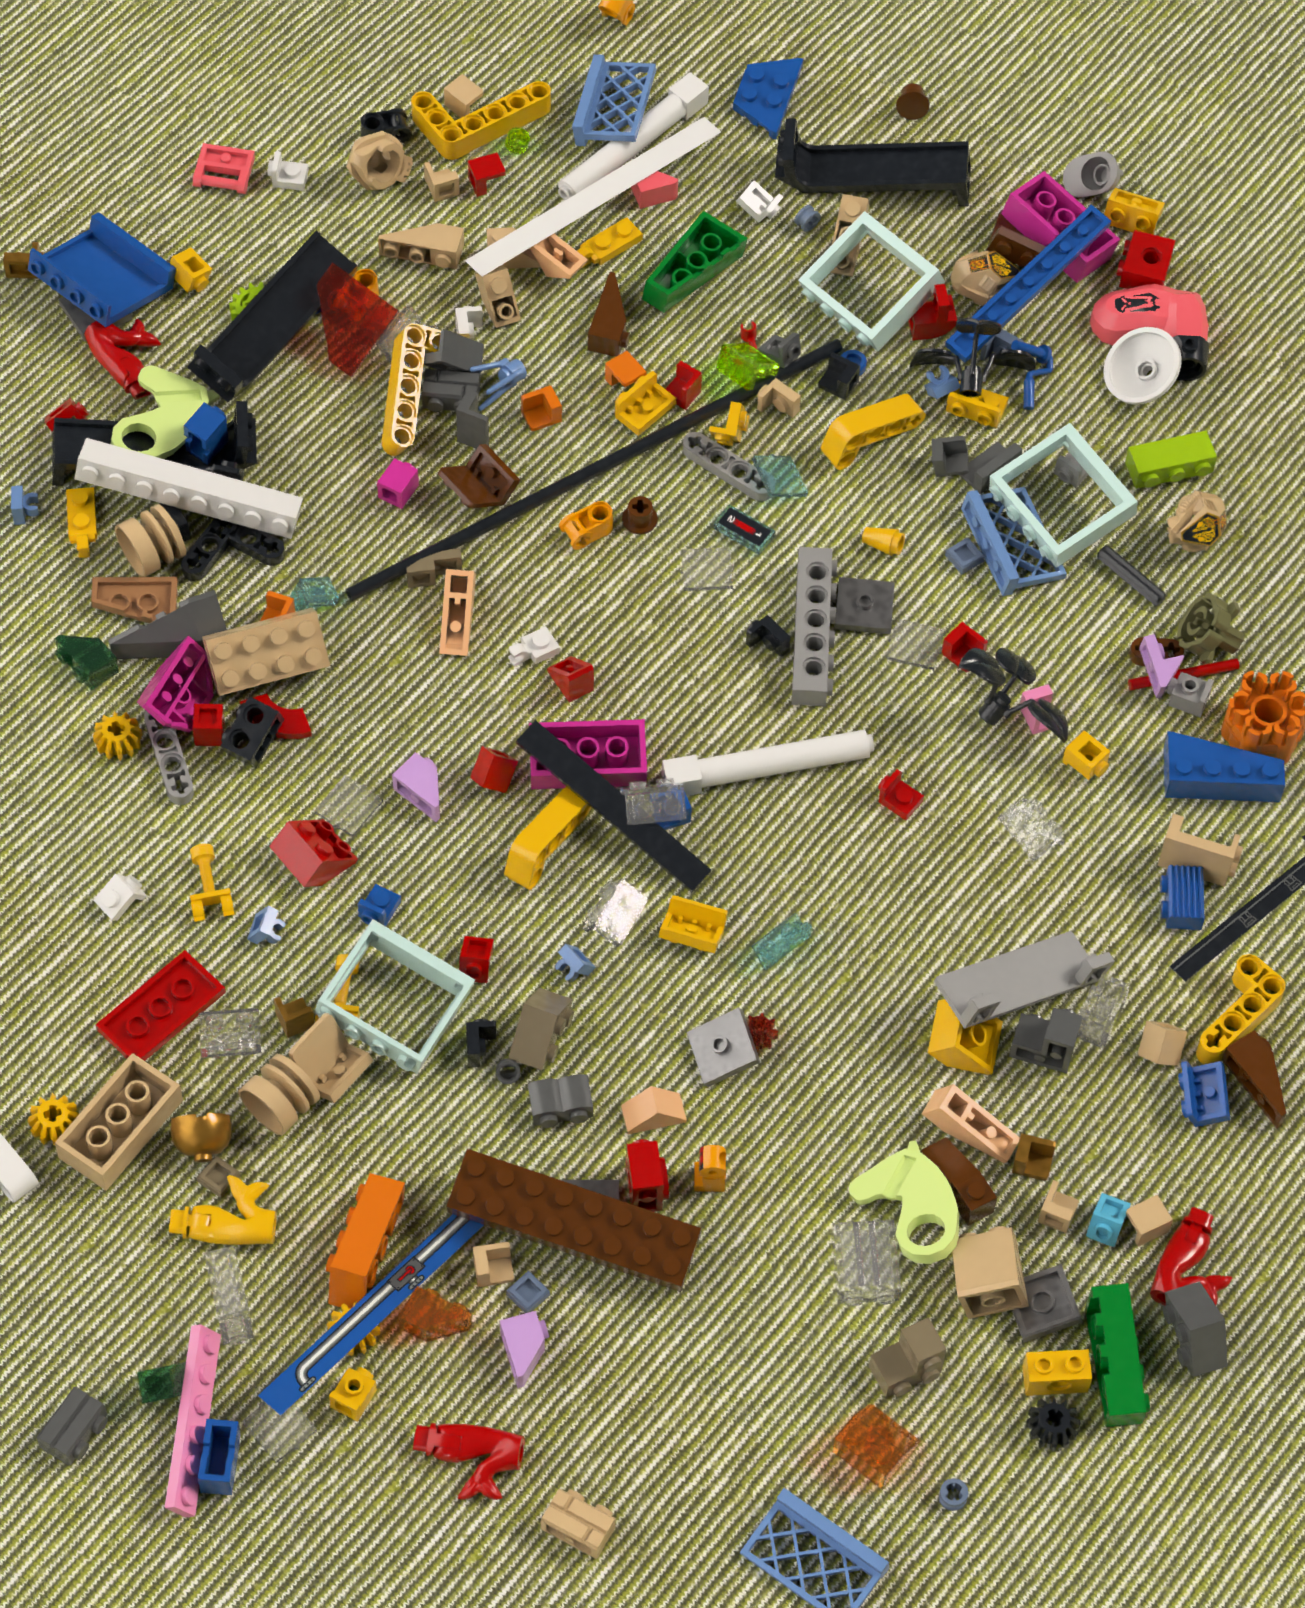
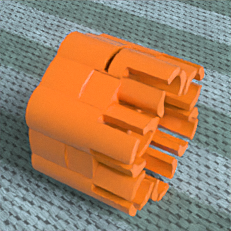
[1221,671,1305,764]

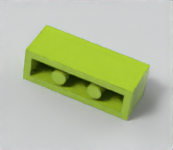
[1125,430,1217,489]

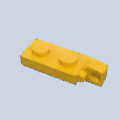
[577,217,643,270]
[66,487,97,558]

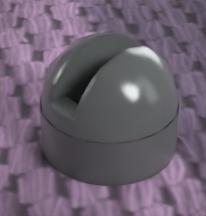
[496,1058,520,1084]

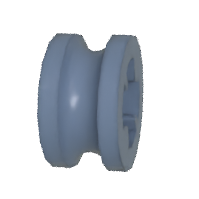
[794,205,821,232]
[939,1478,968,1511]

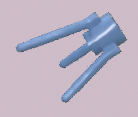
[470,358,527,411]

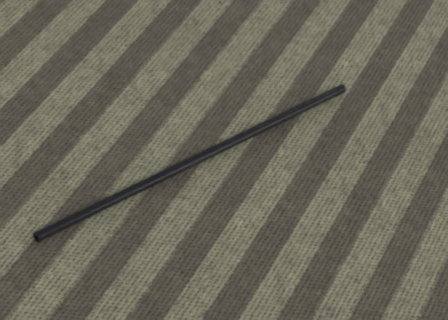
[345,339,843,601]

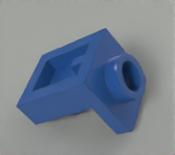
[357,884,401,927]

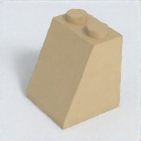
[952,1226,1029,1319]

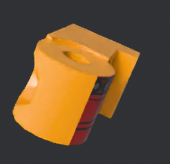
[694,1145,726,1192]

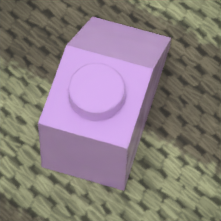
[392,752,440,822]
[500,1311,549,1389]

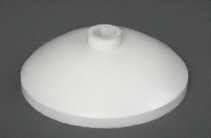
[1104,327,1181,405]

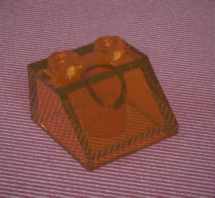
[832,1404,921,1490]

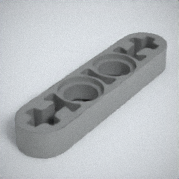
[683,432,774,501]
[144,711,194,805]

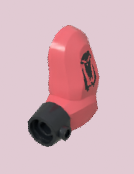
[1090,284,1209,381]

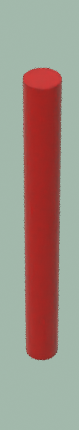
[1128,658,1240,690]

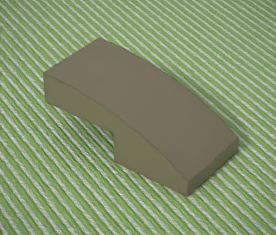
[406,548,462,588]

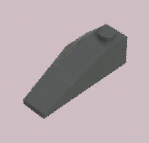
[108,590,227,659]

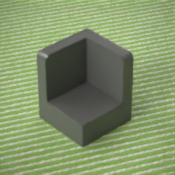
[932,436,969,477]

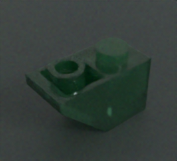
[55,635,119,690]
[135,1361,186,1404]

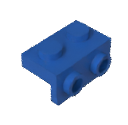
[1178,1061,1230,1127]

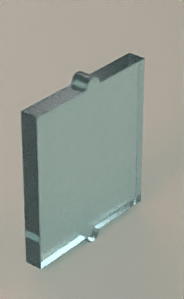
[752,454,809,499]

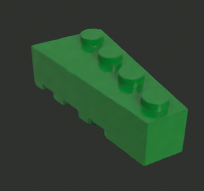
[642,211,748,313]
[1084,1283,1150,1427]

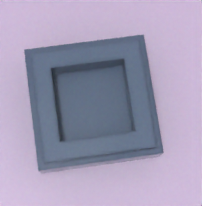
[945,537,985,575]
[506,1271,550,1313]

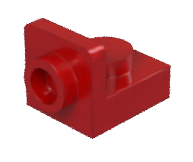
[44,398,89,432]
[878,769,924,821]
[459,936,494,983]

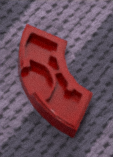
[239,693,312,739]

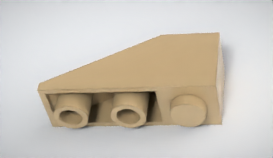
[830,194,870,277]
[378,223,464,269]

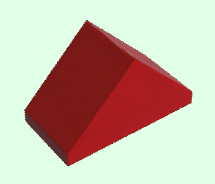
[547,656,594,703]

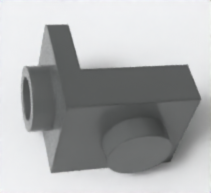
[758,332,801,368]

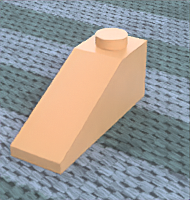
[439,569,476,656]
[922,1084,1020,1163]

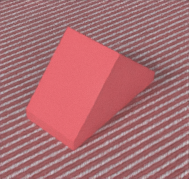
[631,171,678,209]

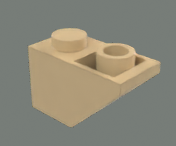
[475,266,521,328]

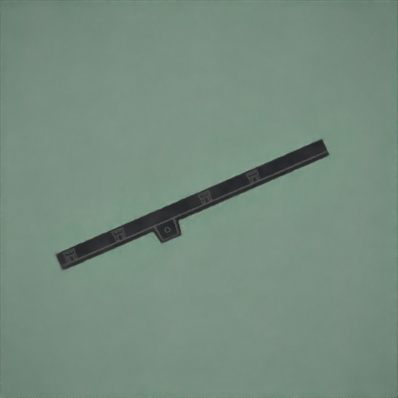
[1169,835,1305,982]

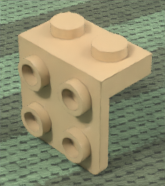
[289,1013,374,1103]

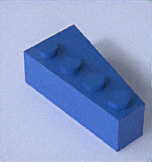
[1163,731,1285,802]

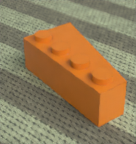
[326,1173,405,1309]

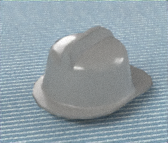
[1063,151,1124,197]

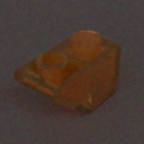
[398,1286,472,1342]

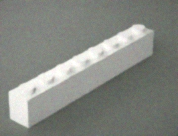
[75,438,303,539]

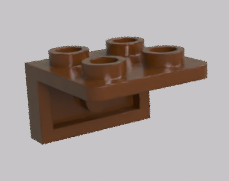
[986,209,1046,268]
[438,444,520,508]

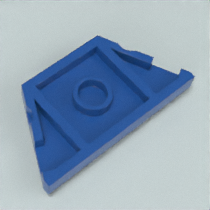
[733,58,804,139]

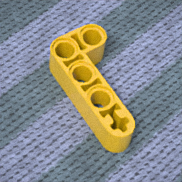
[820,393,926,470]
[504,786,591,890]
[1196,954,1286,1064]

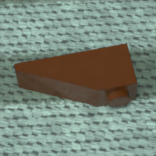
[588,272,630,357]
[1222,1030,1286,1129]
[920,1137,997,1226]

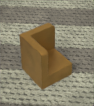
[274,997,315,1038]
[1012,1133,1056,1181]

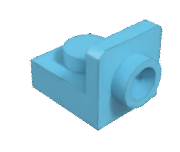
[1086,1193,1131,1247]

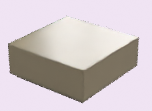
[197,1155,240,1198]

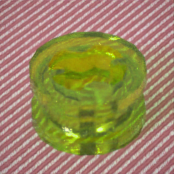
[505,127,530,154]

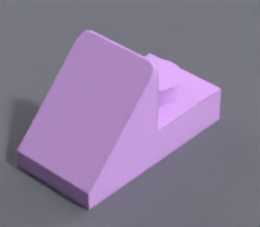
[1139,634,1185,698]

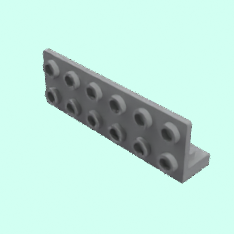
[934,931,1115,1029]

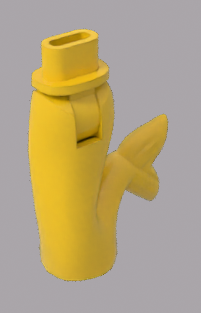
[169,1175,277,1245]

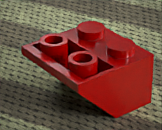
[269,819,358,887]

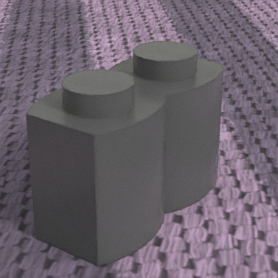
[528,1074,593,1128]

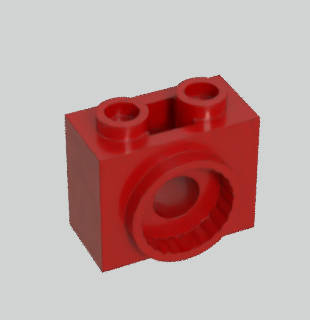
[1116,230,1176,289]
[626,1139,669,1212]

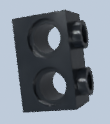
[221,696,285,768]

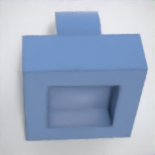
[924,365,960,399]
[11,486,39,525]
[247,905,286,944]
[555,944,596,982]

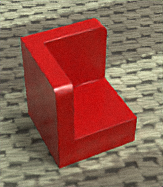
[468,152,506,197]
[665,361,702,410]
[941,622,988,672]
[193,704,225,746]
[470,746,518,793]

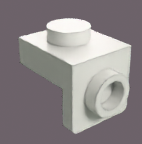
[736,180,783,223]
[93,874,147,921]

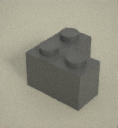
[1009,1008,1083,1073]
[1162,1281,1228,1377]

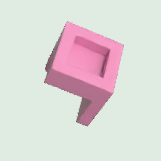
[1020,684,1053,735]

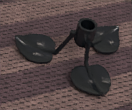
[910,318,1035,397]
[959,647,1068,743]

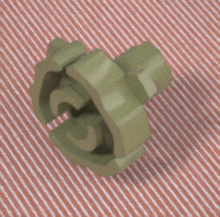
[1177,593,1244,664]

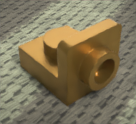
[3,242,44,279]

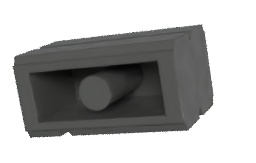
[422,369,480,412]
[36,1387,108,1466]

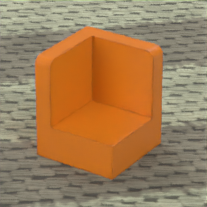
[605,351,647,387]
[521,385,562,431]
[260,591,295,621]

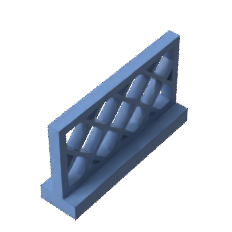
[572,54,657,146]
[961,487,1067,596]
[740,1488,890,1608]

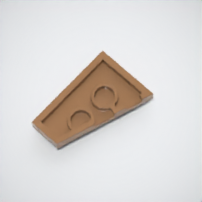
[91,577,178,624]

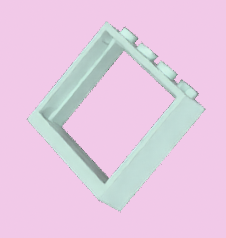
[798,211,945,351]
[989,423,1138,568]
[314,919,475,1074]

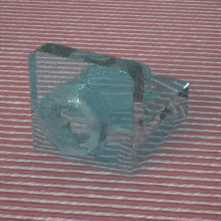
[290,577,339,611]

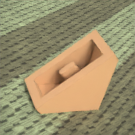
[530,234,588,279]
[621,1086,687,1134]

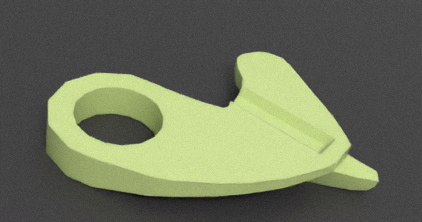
[111,365,220,459]
[849,1140,959,1264]

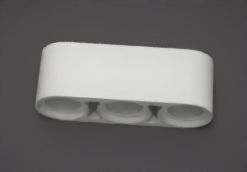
[0,1133,39,1203]

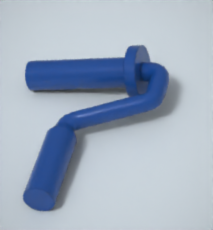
[1011,340,1053,410]

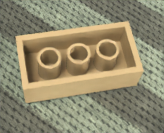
[202,608,330,696]
[55,1053,183,1191]

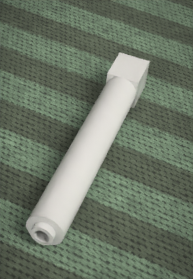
[558,72,709,200]
[662,730,874,796]

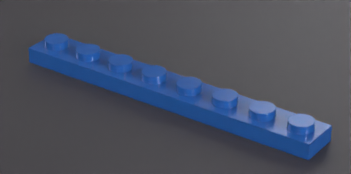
[945,204,1111,363]

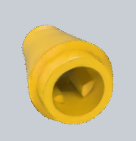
[862,527,905,556]

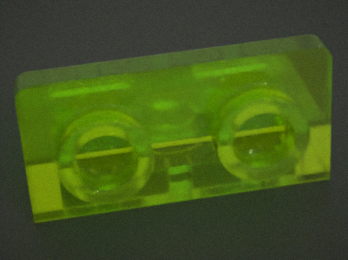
[716,343,780,391]

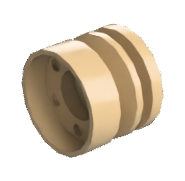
[115,504,186,577]
[238,1053,320,1136]

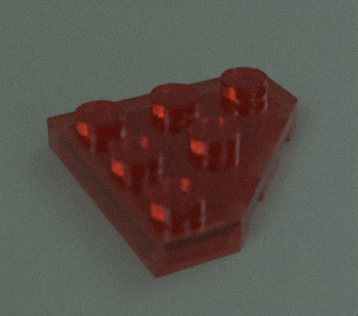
[317,262,399,377]

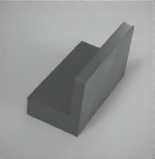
[423,330,484,376]
[456,389,489,449]
[960,442,1023,494]

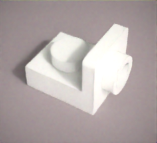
[268,151,309,191]
[455,306,483,339]

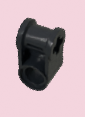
[360,108,412,143]

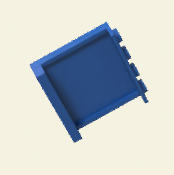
[28,212,176,327]

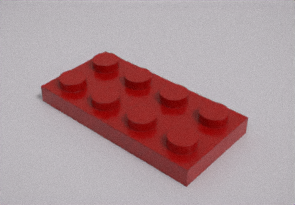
[95,950,226,1061]

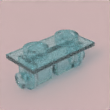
[751,912,813,970]

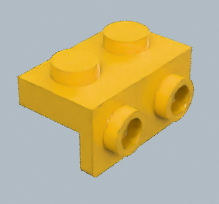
[615,371,676,436]
[709,401,750,446]
[658,895,728,954]

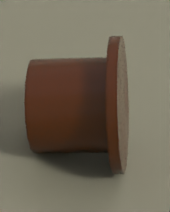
[896,83,930,120]
[622,496,658,535]

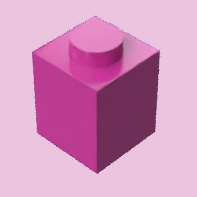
[377,458,419,509]

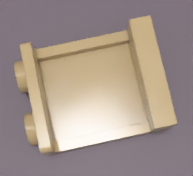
[1158,813,1243,887]

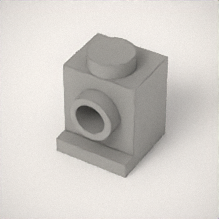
[1167,672,1214,717]

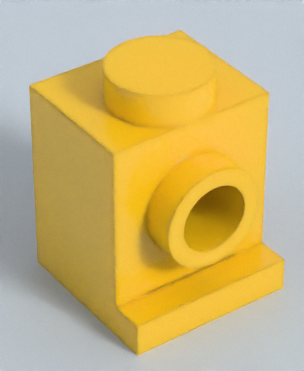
[170,247,212,293]
[1062,730,1110,780]
[329,1367,377,1422]

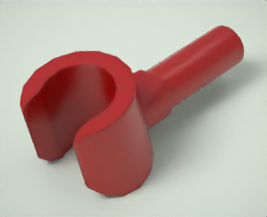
[740,321,759,359]

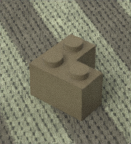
[508,988,574,1070]
[869,1317,947,1398]

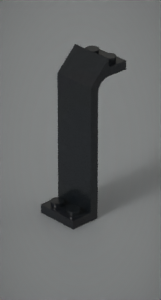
[775,118,971,206]
[187,230,357,402]
[52,401,257,486]

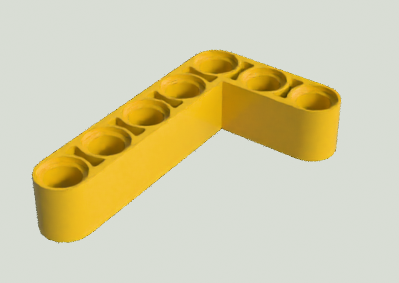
[411,81,551,160]
[382,323,441,456]

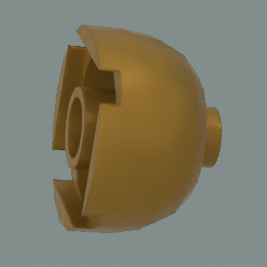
[170,1113,232,1162]

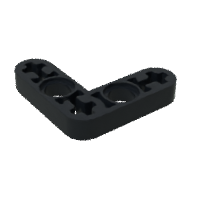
[181,518,285,581]

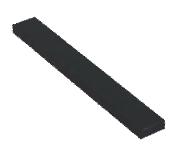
[516,720,711,893]

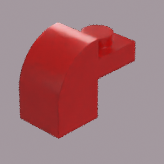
[908,284,957,341]

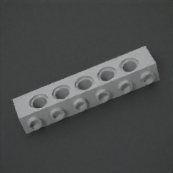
[791,547,837,706]

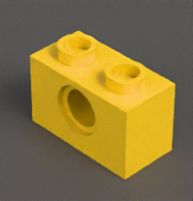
[1022,1349,1092,1396]

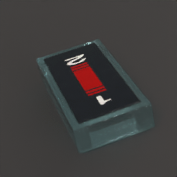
[713,504,775,555]

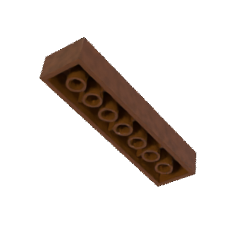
[446,1149,701,1292]

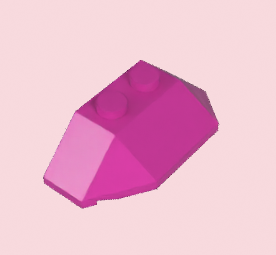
[137,636,214,732]

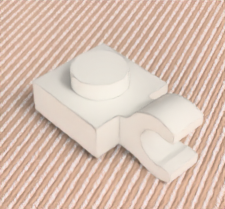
[508,627,560,666]

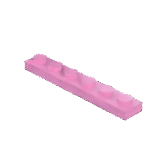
[165,1324,221,1518]

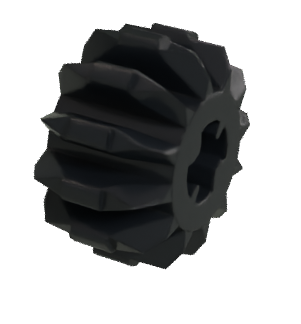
[1026,1395,1080,1452]

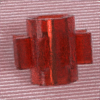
[747,1013,778,1052]

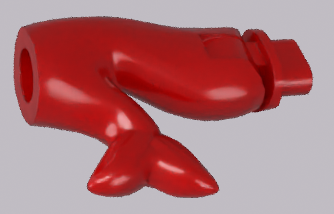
[84,319,161,400]
[1150,1207,1233,1306]
[413,1423,525,1500]

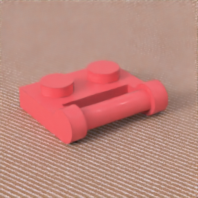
[193,143,255,194]

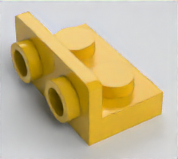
[1104,188,1165,235]
[946,381,1009,428]

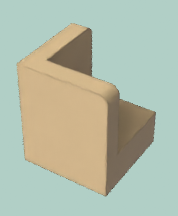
[444,74,483,118]
[424,162,460,202]
[1138,1021,1187,1066]
[1038,1180,1079,1233]
[1126,1195,1173,1247]
[473,1242,514,1287]

